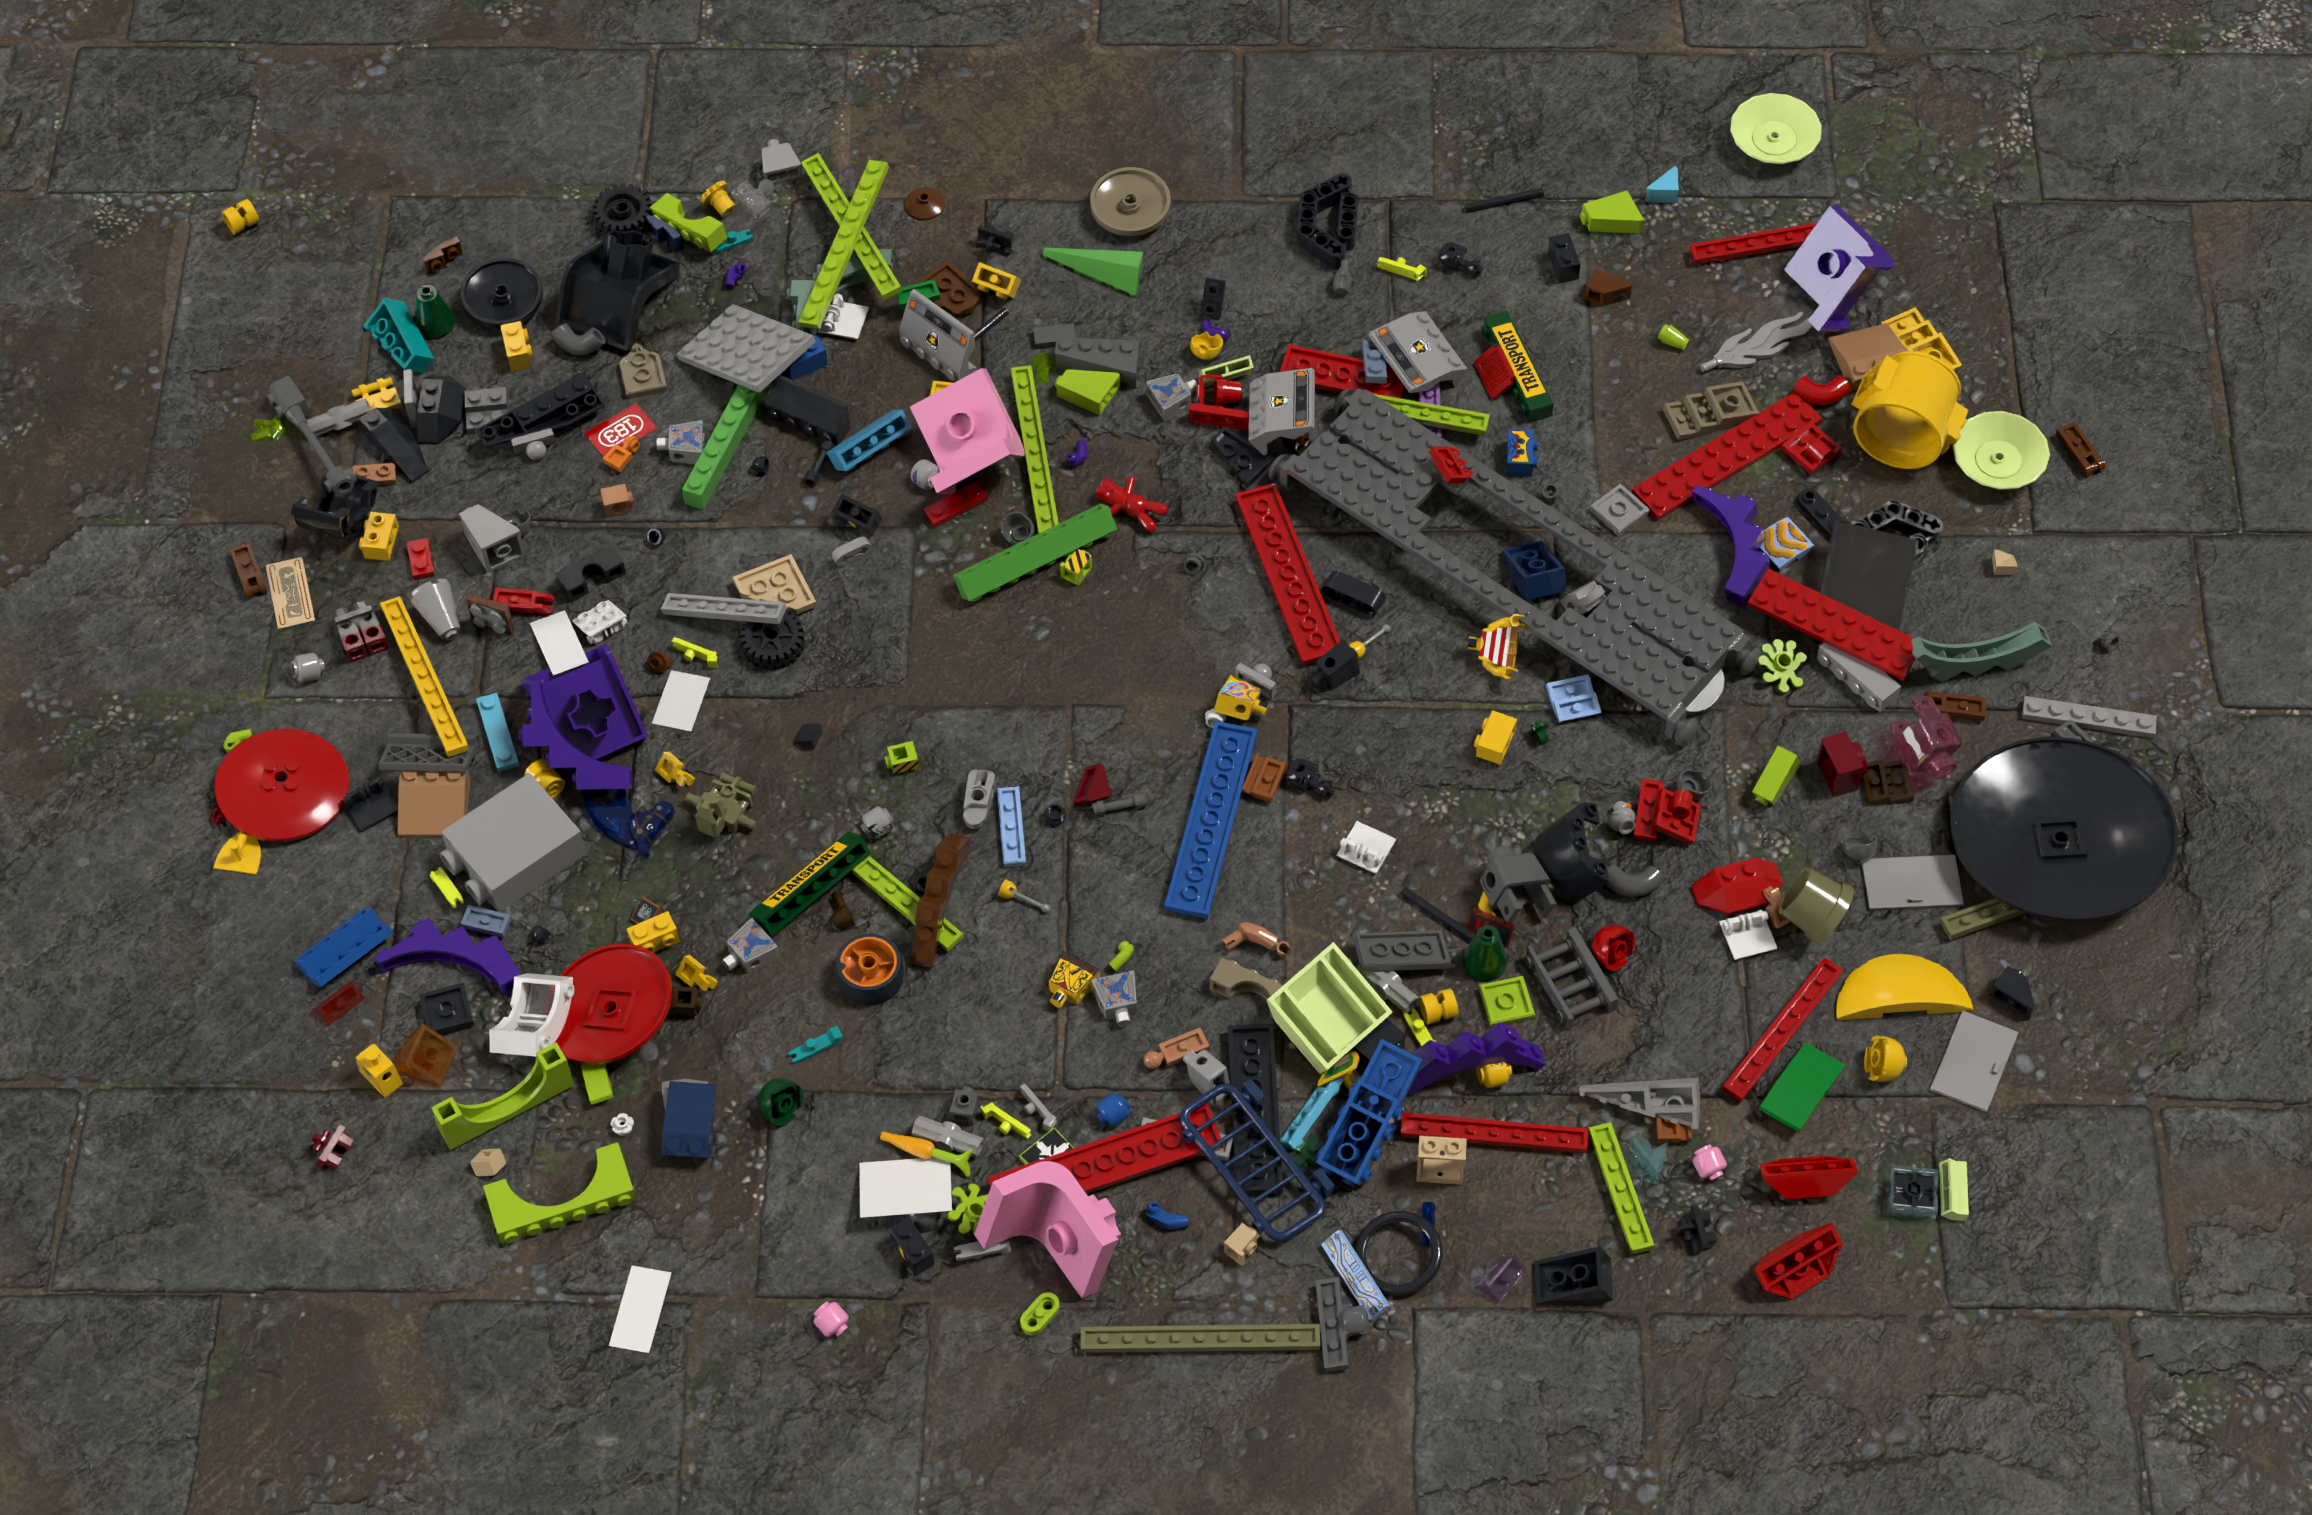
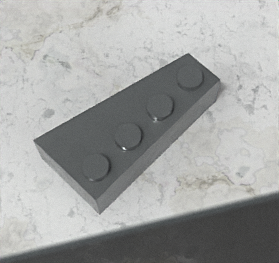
[1055,337,1139,388]

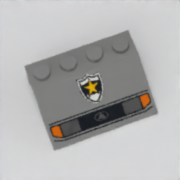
[899,289,977,382]
[1368,311,1467,393]
[1249,368,1315,455]

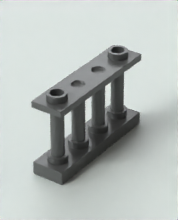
[1524,927,1618,1030]

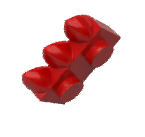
[1428,446,1473,484]

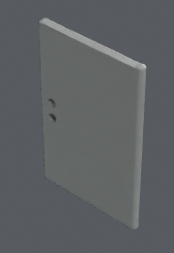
[1861,855,1964,911]
[1930,1011,2019,1113]

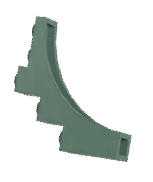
[787,249,893,333]
[1911,622,2052,683]

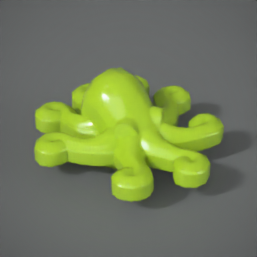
[1757,639,1807,693]
[947,1183,988,1234]

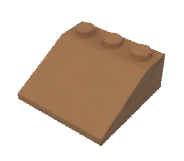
[1828,323,1907,392]
[398,770,471,837]

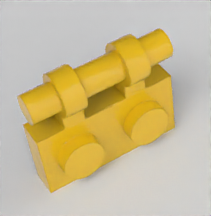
[351,377,402,410]

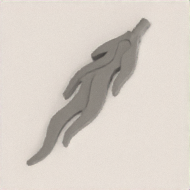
[1700,312,1813,372]

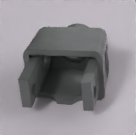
[1480,845,1556,923]

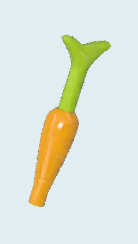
[880,1131,972,1177]

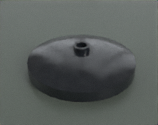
[460,257,543,329]

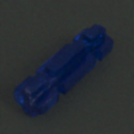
[1422,1202,1435,1247]

